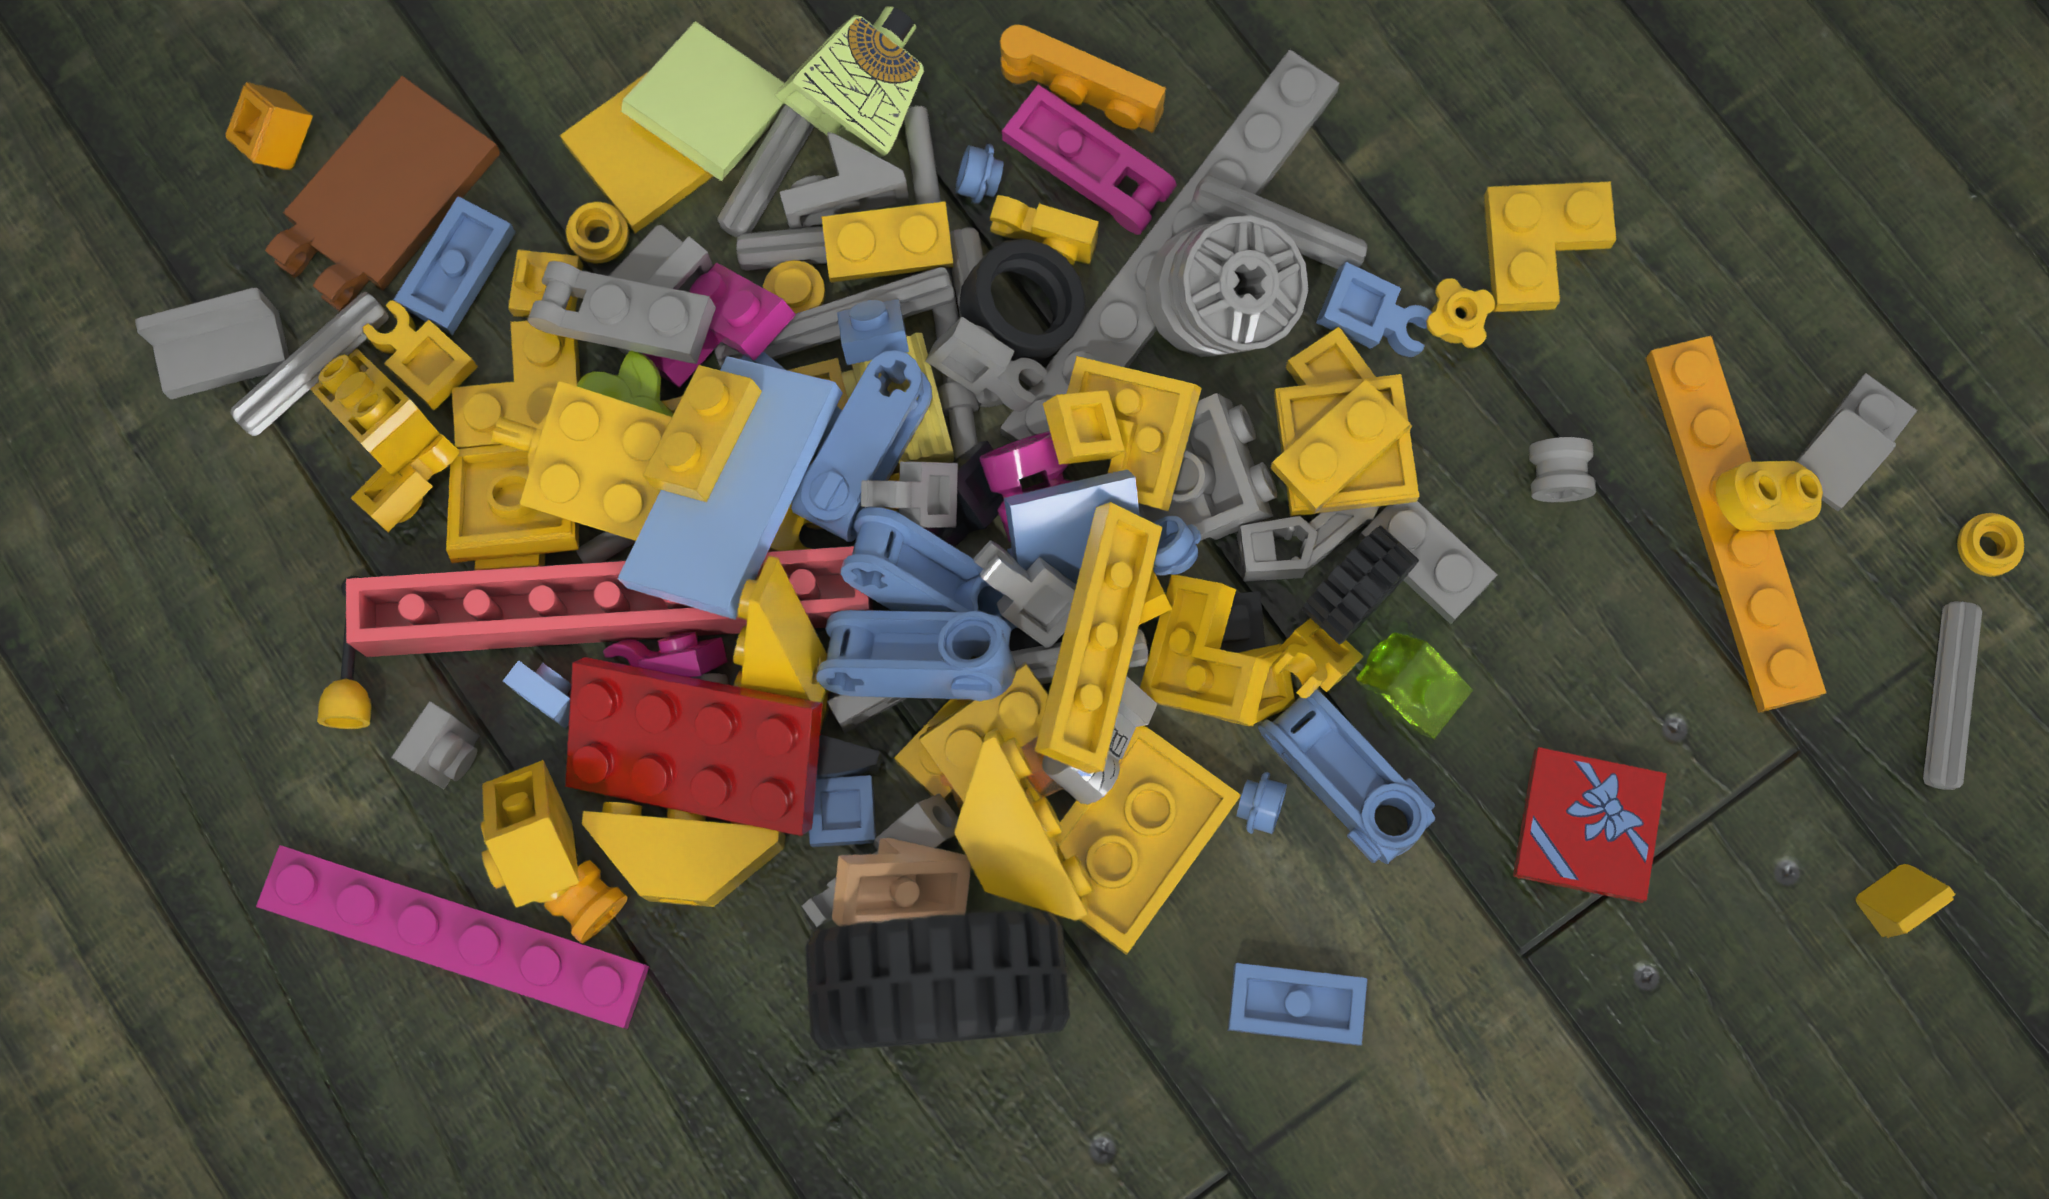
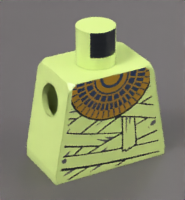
[775,7,924,158]

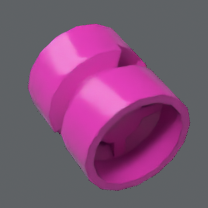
[979,431,1074,542]

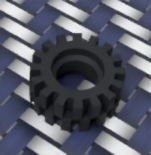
[1302,525,1419,645]

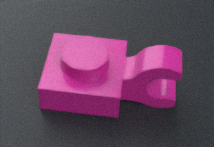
[603,632,728,677]

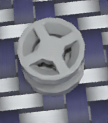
[1529,437,1596,502]

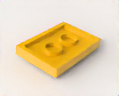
[1054,726,1241,955]

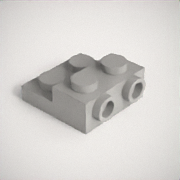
[1109,393,1277,541]

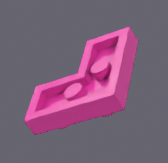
[643,262,796,387]

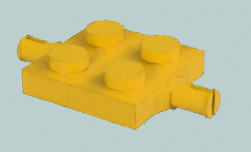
[491,381,672,541]

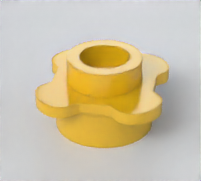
[1426,278,1495,348]

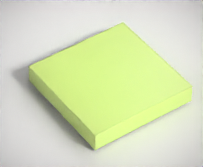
[621,21,785,181]

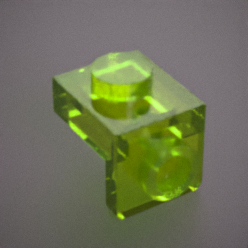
[1356,632,1473,739]

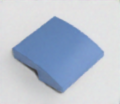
[1004,469,1140,584]

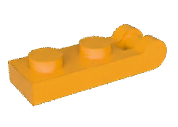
[1000,25,1166,133]

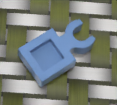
[1316,262,1432,357]

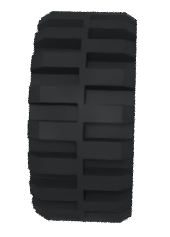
[805,911,1070,1050]

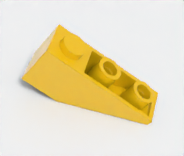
[733,556,831,731]

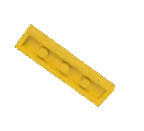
[1035,502,1162,774]

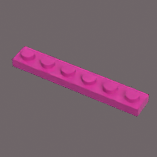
[256,845,649,1029]

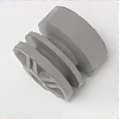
[1145,215,1308,357]

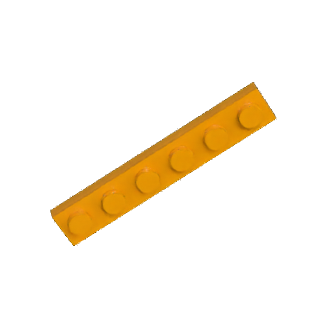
[1646,336,1826,713]

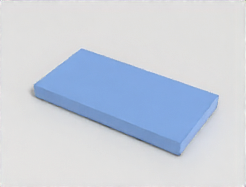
[617,356,843,620]

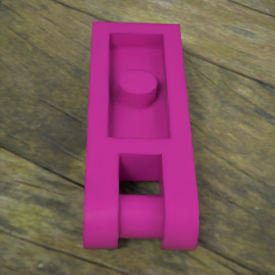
[1002,84,1177,235]

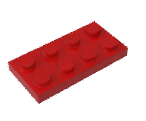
[565,657,823,836]

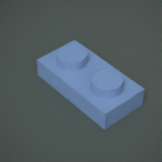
[394,196,516,336]
[1228,963,1367,1046]

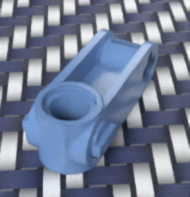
[791,350,932,542]
[841,507,1017,657]
[816,610,1016,701]
[1258,689,1435,864]

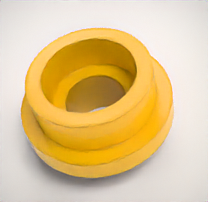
[566,202,629,263]
[1957,513,2024,577]

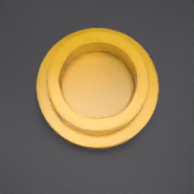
[763,260,825,314]

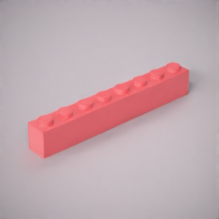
[346,546,873,657]

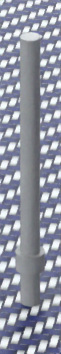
[904,106,979,460]

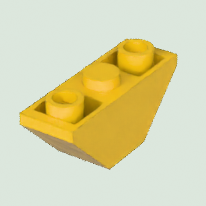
[310,348,440,477]
[954,728,1093,921]
[582,802,786,907]

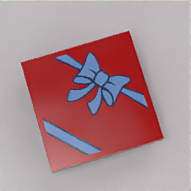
[1513,747,1667,903]

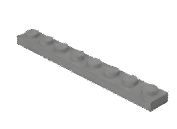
[1000,50,1340,442]

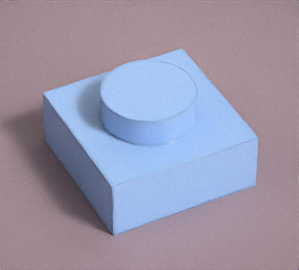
[503,660,571,729]

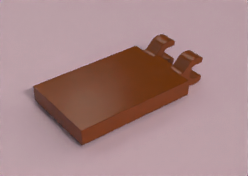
[265,76,501,312]

